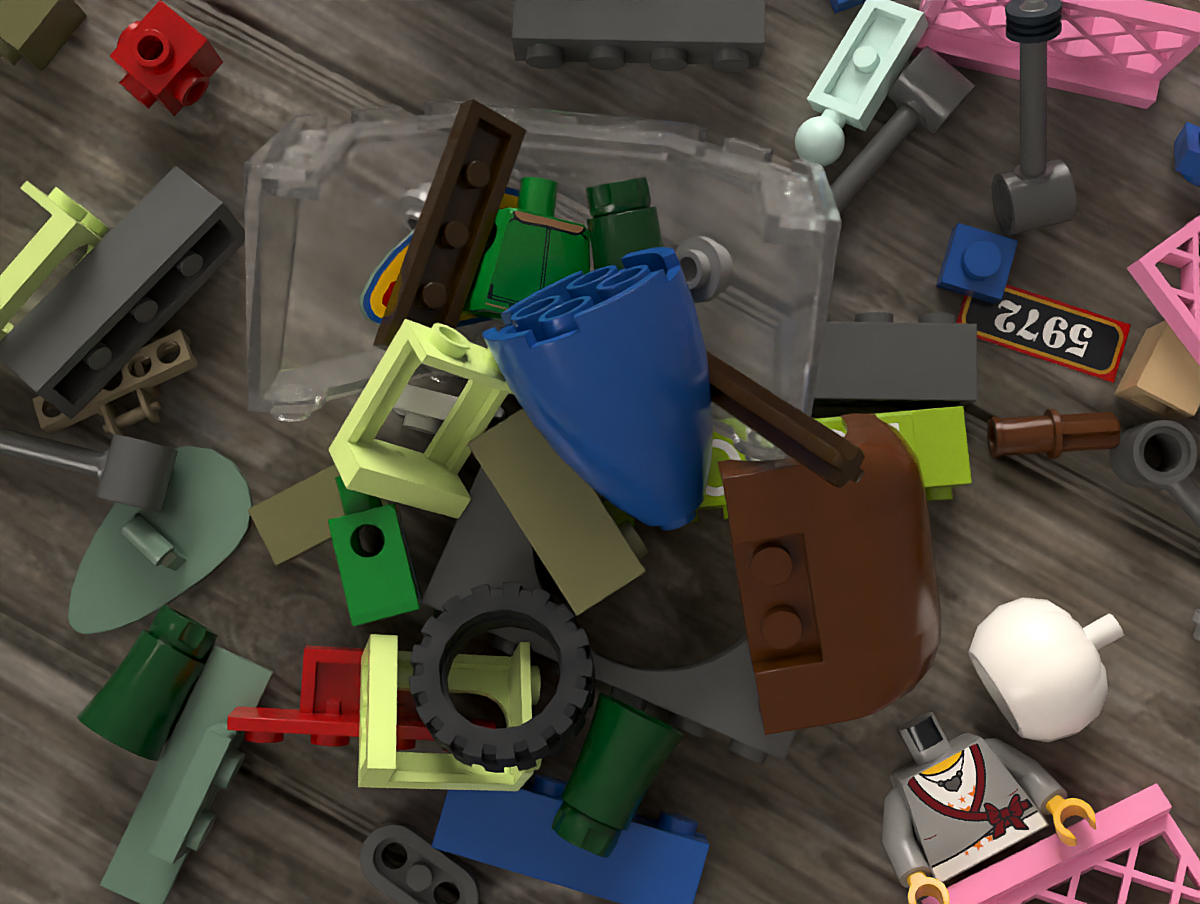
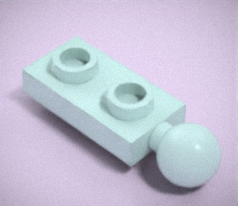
[795,0,929,167]

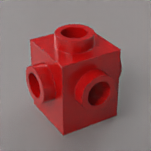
[109,0,223,117]

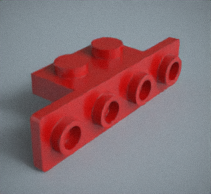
[227,645,496,752]

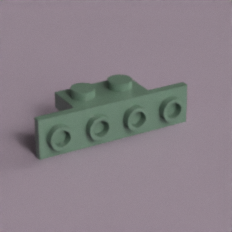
[100,645,274,904]

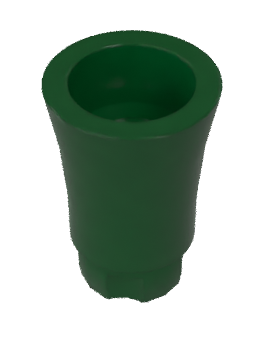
[586,176,665,271]
[77,605,218,761]
[551,693,684,858]

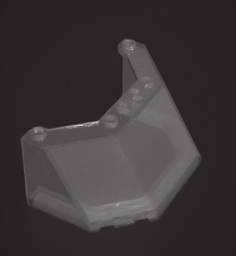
[244,100,842,461]

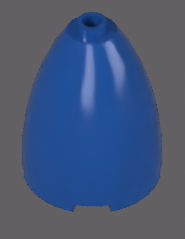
[483,247,713,531]

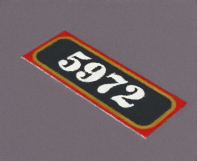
[957,284,1131,383]

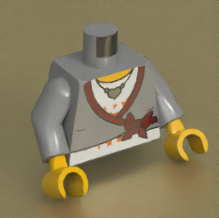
[882,712,1097,904]

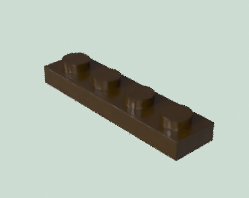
[373,99,527,371]

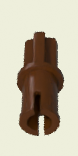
[987,409,1121,459]

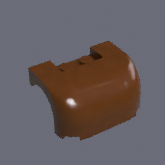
[717,413,941,735]

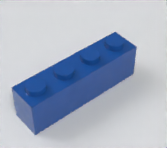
[431,774,710,904]

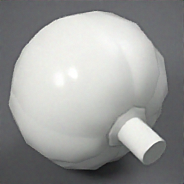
[968,597,1124,742]

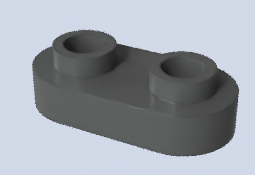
[360,821,480,904]

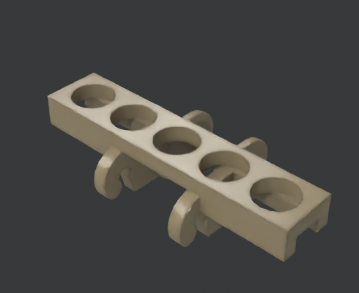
[32,329,199,436]

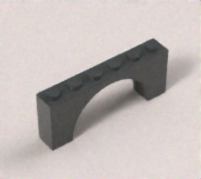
[421,467,797,764]

